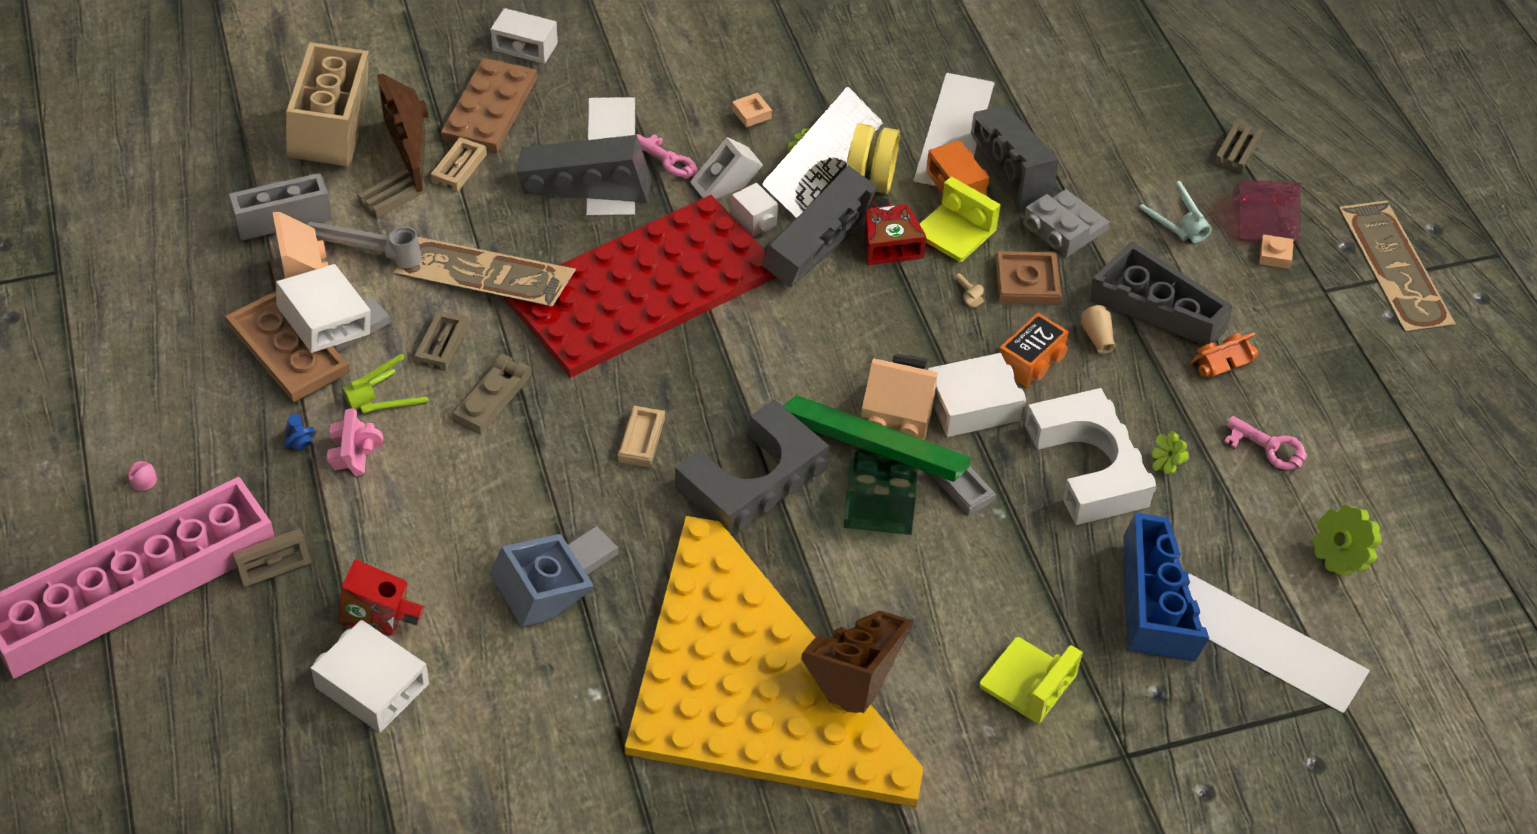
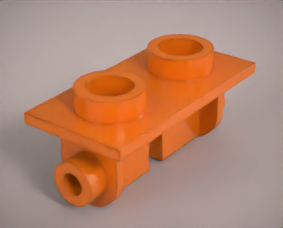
[1189,332,1259,379]

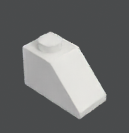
[690,137,763,199]

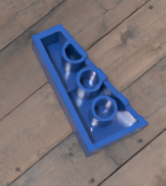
[1123,512,1209,661]

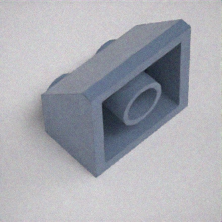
[489,534,594,627]

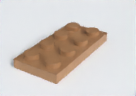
[441,58,537,153]
[225,291,350,402]

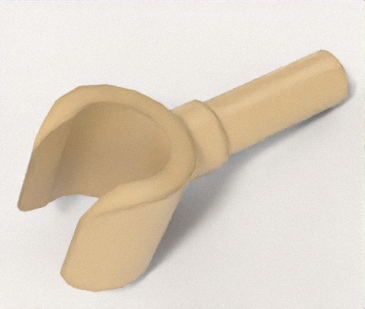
[955,273,984,309]

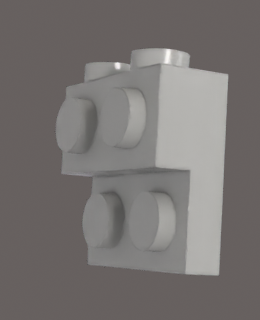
[1023,189,1110,258]

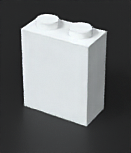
[276,264,371,353]
[928,353,1026,437]
[311,620,429,733]

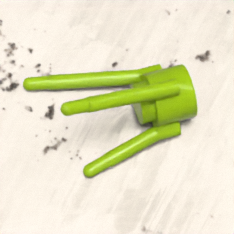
[342,354,429,414]

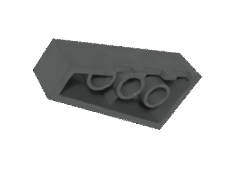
[971,105,1059,211]
[516,135,652,203]
[762,165,877,287]
[1090,241,1232,346]

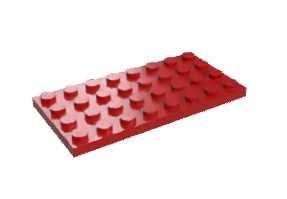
[504,195,776,378]

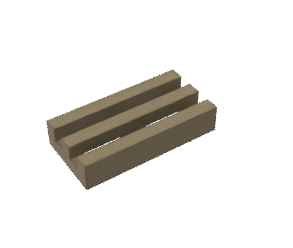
[1214,121,1263,174]
[358,169,426,219]
[415,311,468,371]
[232,528,311,587]

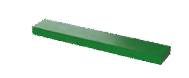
[783,395,971,482]

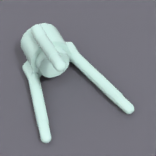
[1139,181,1212,243]

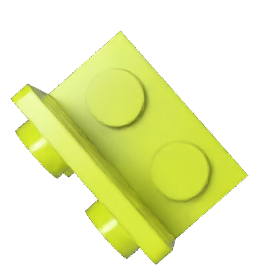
[920,176,1001,262]
[979,637,1083,724]

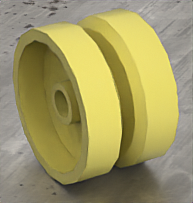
[847,123,900,194]

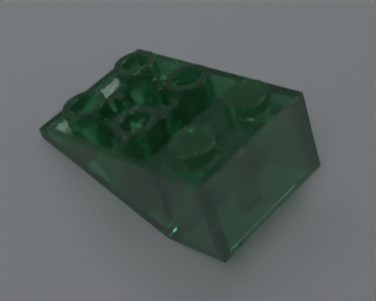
[843,449,917,535]

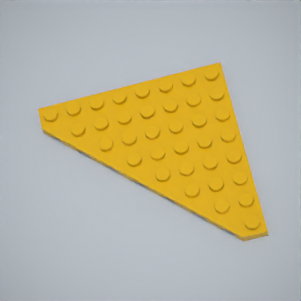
[625,516,923,807]

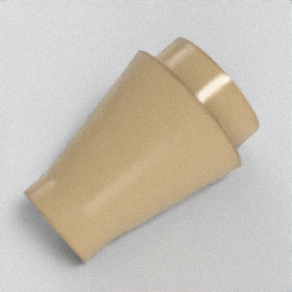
[1081,305,1116,354]

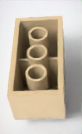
[286,42,369,167]

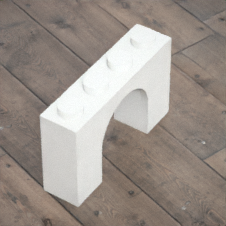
[1025,388,1156,525]

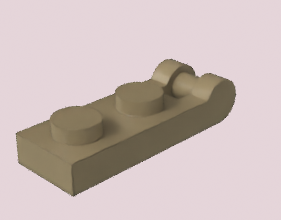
[453,354,532,435]

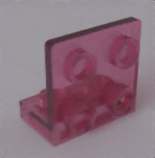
[1233,180,1301,243]

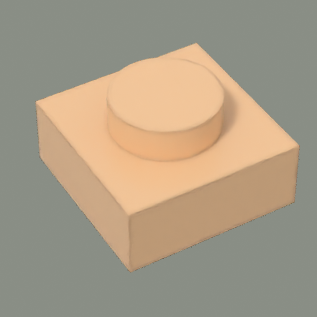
[732,93,772,128]
[1259,234,1294,269]

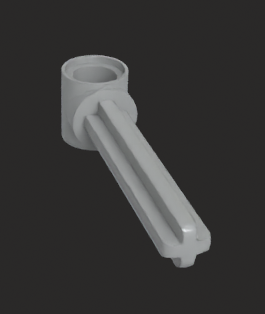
[307,222,422,268]

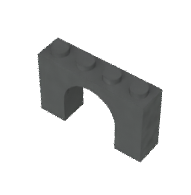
[675,399,829,535]

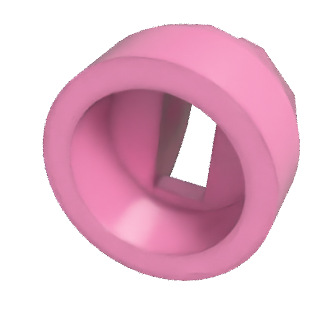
[128,461,157,491]

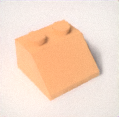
[273,212,329,279]
[861,358,938,440]

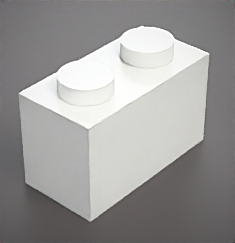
[491,8,558,64]

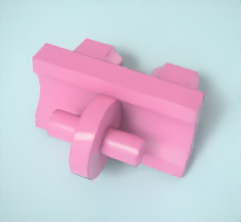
[327,408,383,476]

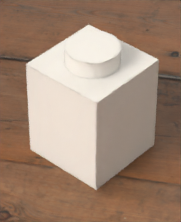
[731,183,778,237]

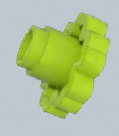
[1312,505,1382,576]

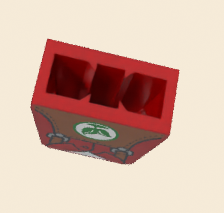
[864,198,927,266]
[338,559,425,636]

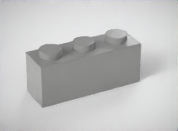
[229,173,332,241]

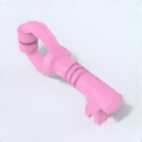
[637,134,698,179]
[1224,416,1307,470]

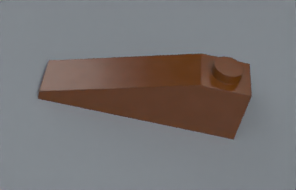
[377,73,428,192]
[801,610,913,713]

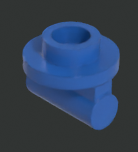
[283,414,316,451]

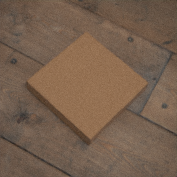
[994,251,1062,304]

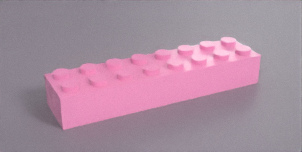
[0,477,275,679]

